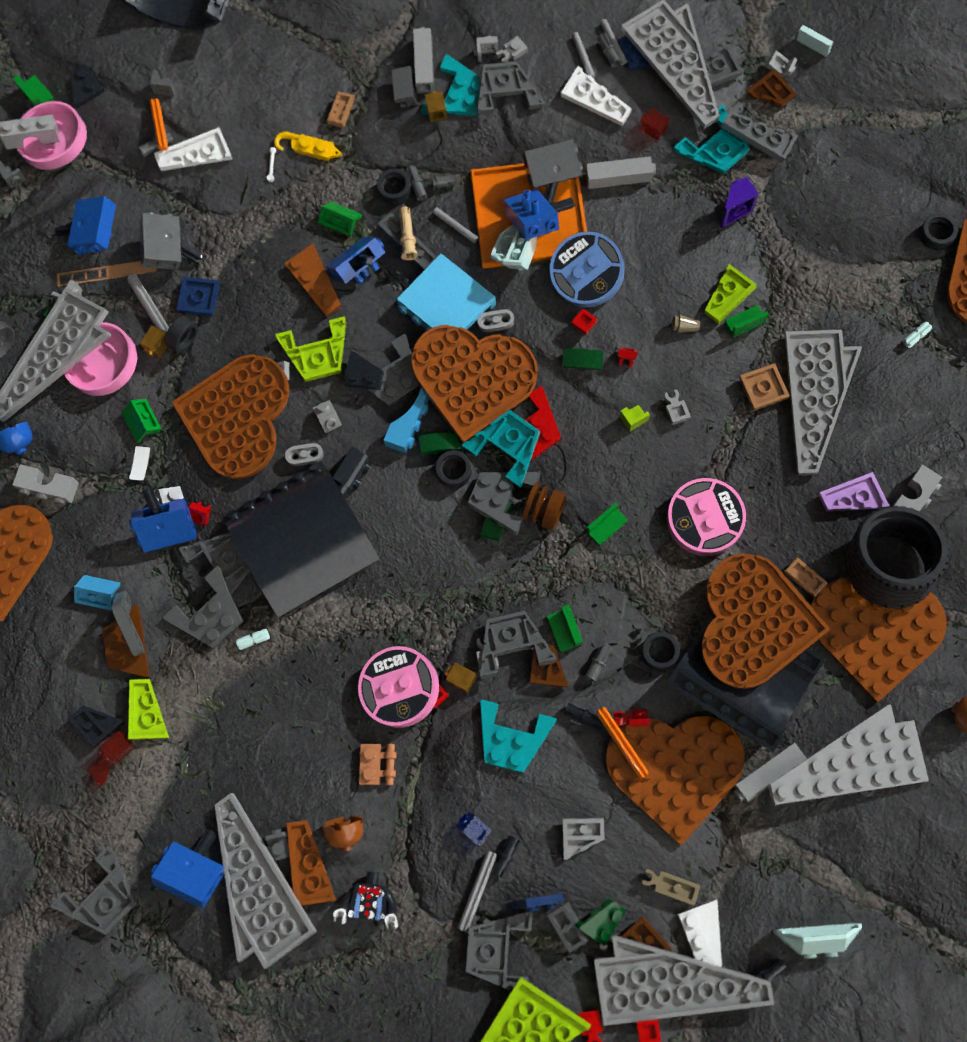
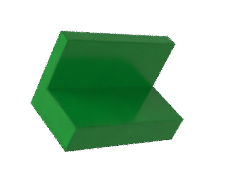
[13,75,55,107]
[318,201,362,236]
[724,305,769,338]
[121,399,161,443]
[587,502,628,547]
[547,605,583,653]

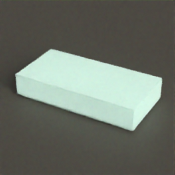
[797,25,833,57]

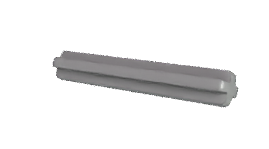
[127,274,168,333]
[458,851,497,932]

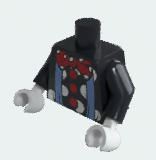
[333,871,398,929]

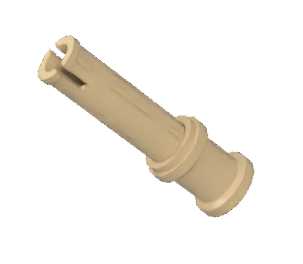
[399,207,418,261]

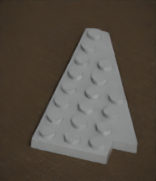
[621,0,720,129]
[0,288,112,422]
[784,330,862,476]
[768,705,929,806]
[215,793,317,969]
[594,935,774,1026]

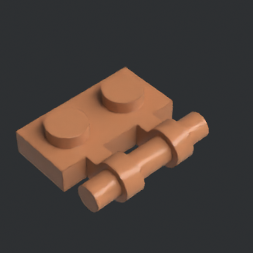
[359,744,396,785]

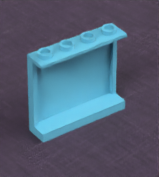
[397,254,496,331]

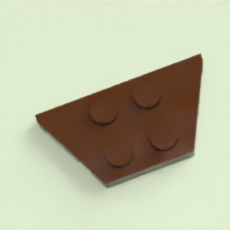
[102,604,151,678]

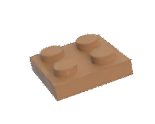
[739,363,790,411]

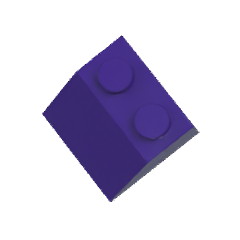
[721,177,759,228]

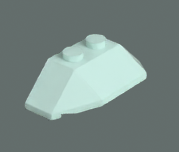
[491,225,537,270]
[773,923,862,959]

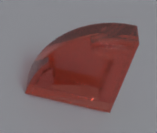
[89,758,110,787]

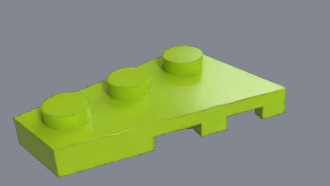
[705,264,756,324]
[128,679,170,740]

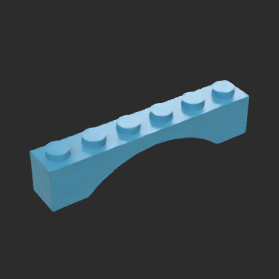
[384,388,430,453]

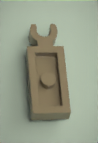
[641,869,701,906]

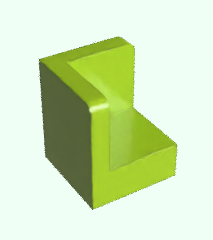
[620,405,650,432]

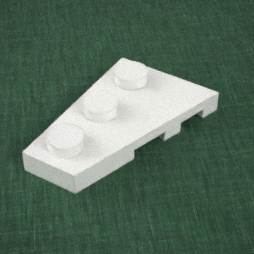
[678,900,722,967]

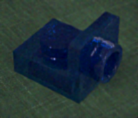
[457,812,492,847]

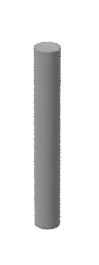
[600,19,627,65]
[572,32,595,78]
[433,207,479,243]

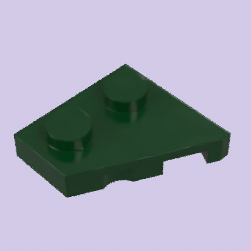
[575,898,627,946]

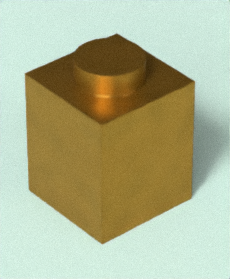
[425,91,447,123]
[140,326,168,358]
[445,662,477,694]

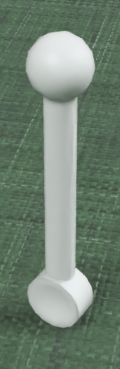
[267,147,276,182]

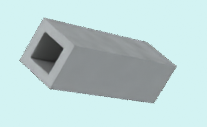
[413,28,434,93]
[586,156,656,189]
[733,743,807,803]

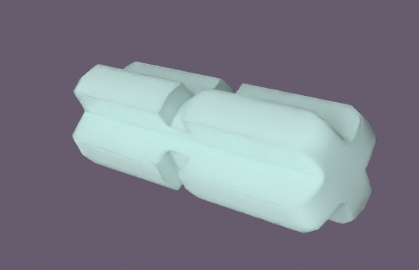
[903,322,932,348]
[236,629,270,650]

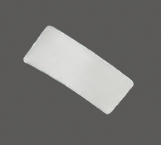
[129,446,150,481]

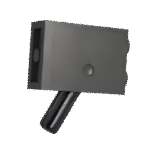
[522,139,583,204]
[140,212,202,270]

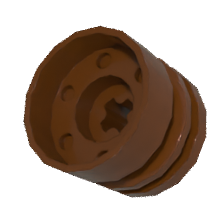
[522,482,567,531]

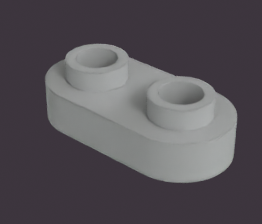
[478,309,514,332]
[285,443,324,466]

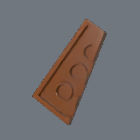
[284,243,342,318]
[287,820,337,906]

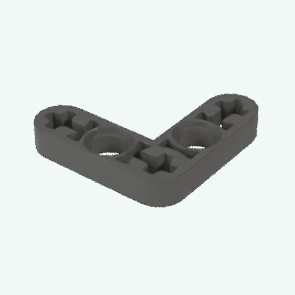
[112,590,145,656]

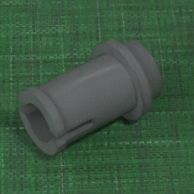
[432,174,455,190]

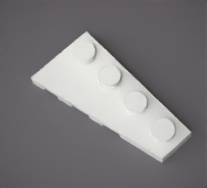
[561,66,631,126]
[154,128,232,171]

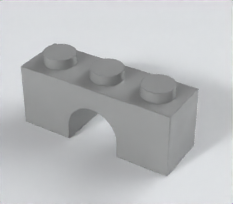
[0,114,60,150]
[13,464,79,504]
[893,464,943,511]

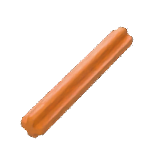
[150,98,168,152]
[596,707,649,779]

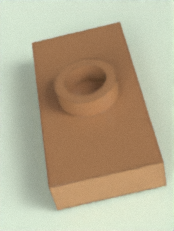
[327,91,355,128]
[784,557,827,598]

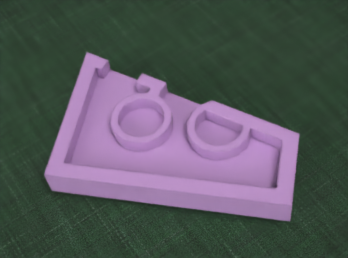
[818,472,889,512]

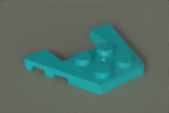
[421,54,481,116]
[673,104,749,174]
[462,410,540,488]
[481,699,557,773]

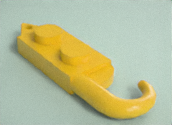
[274,132,342,161]

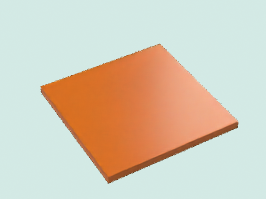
[470,163,587,269]

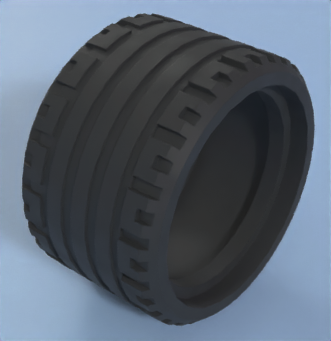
[844,506,949,609]

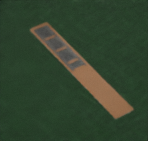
[57,261,157,287]

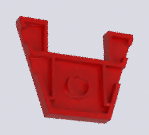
[483,386,561,461]

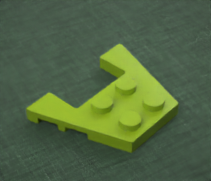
[275,316,346,382]

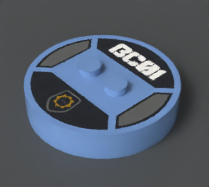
[550,232,625,308]

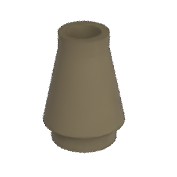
[671,314,700,333]

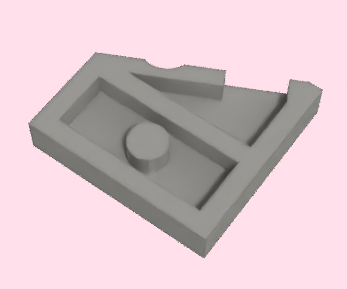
[563,818,604,860]

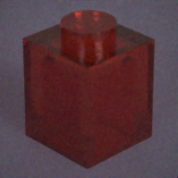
[640,108,670,141]
[99,731,135,764]

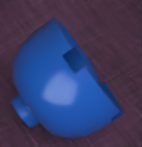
[0,422,32,455]

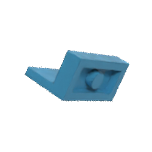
[74,575,120,610]

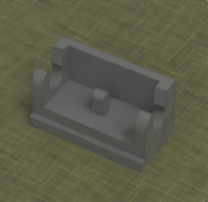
[392,66,418,107]
[547,902,590,953]

